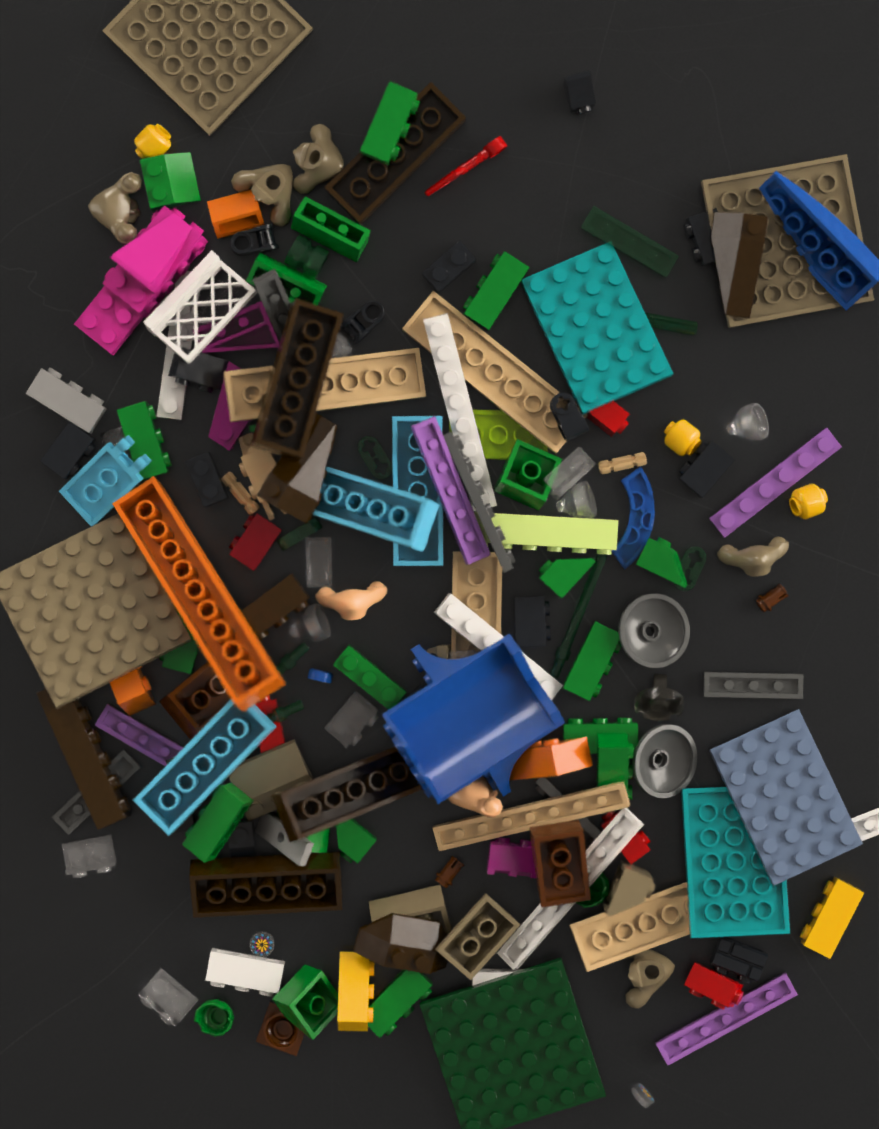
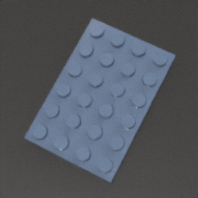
[709,709,863,886]

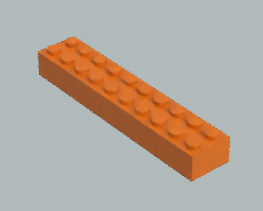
[112,476,286,712]

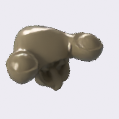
[293,124,343,194]
[231,164,293,227]
[88,172,143,245]
[717,537,789,577]
[626,949,675,1009]

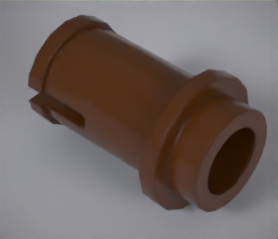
[756,583,789,612]
[435,856,464,889]

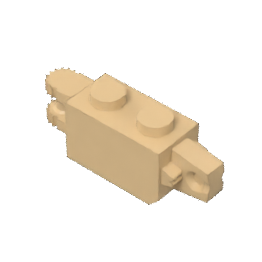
[238,433,287,520]

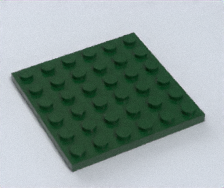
[420,958,606,1129]

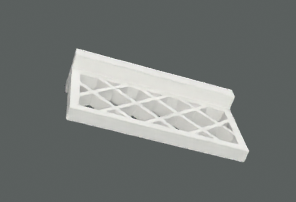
[143,251,257,364]

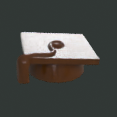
[256,1001,304,1056]

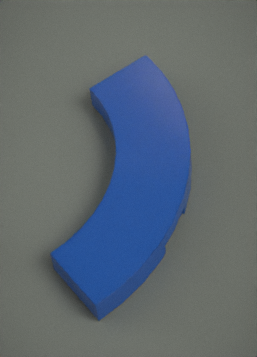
[612,466,655,570]

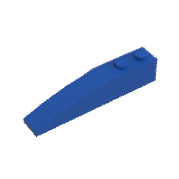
[759,171,879,310]

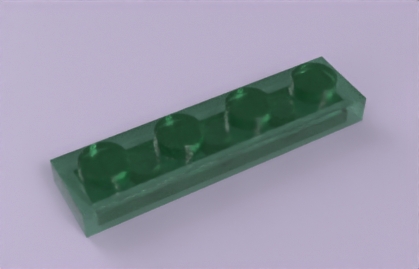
[581,206,679,278]

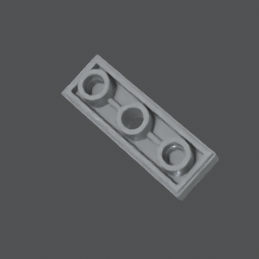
[255,812,314,866]

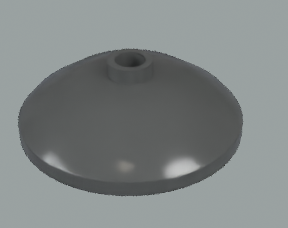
[618,594,690,668]
[632,724,697,798]

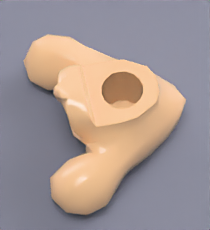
[315,581,388,620]
[447,776,503,818]

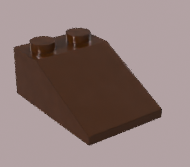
[159,661,231,739]
[529,820,591,907]

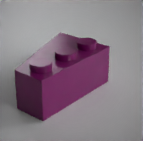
[193,301,280,353]
[208,361,251,451]
[486,837,536,878]

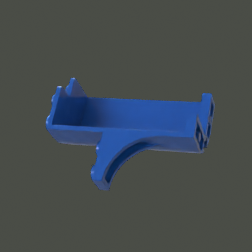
[382,634,565,804]

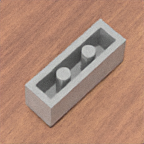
[26,367,107,434]

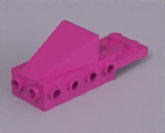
[74,205,209,356]

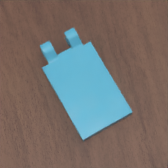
[59,435,152,527]

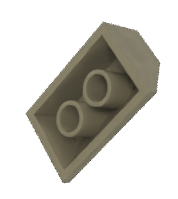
[229,740,313,821]
[602,860,655,916]
[368,885,452,935]
[436,893,521,980]

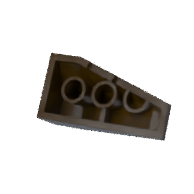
[710,212,768,318]
[257,413,338,524]

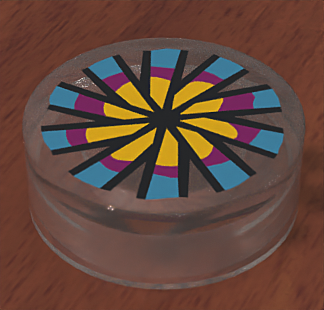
[250,931,275,957]
[632,1083,655,1108]

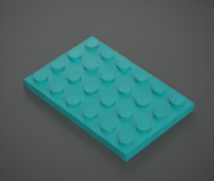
[521,241,673,415]
[681,787,790,939]

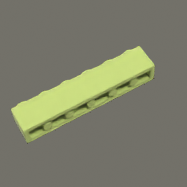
[474,512,618,555]

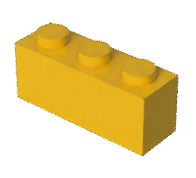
[800,877,864,959]
[338,952,375,1031]

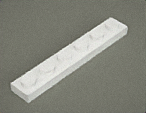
[157,271,200,420]
[434,593,563,700]

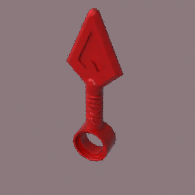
[425,136,508,196]

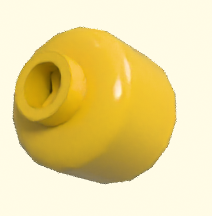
[134,124,171,159]
[664,420,702,456]
[789,484,828,519]

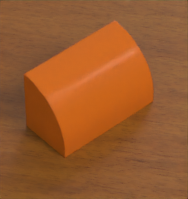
[207,189,265,239]

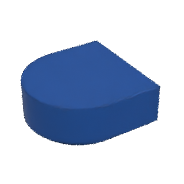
[307,668,334,683]

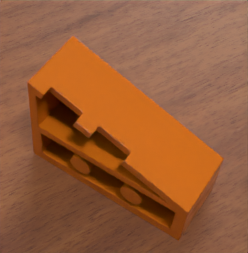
[110,666,156,716]
[509,736,593,781]

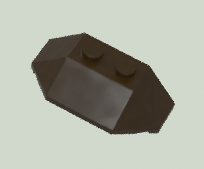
[353,913,448,974]

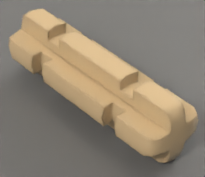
[598,452,647,474]
[221,472,260,515]

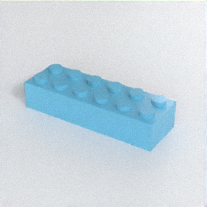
[392,416,443,566]
[312,466,439,552]
[133,699,277,836]

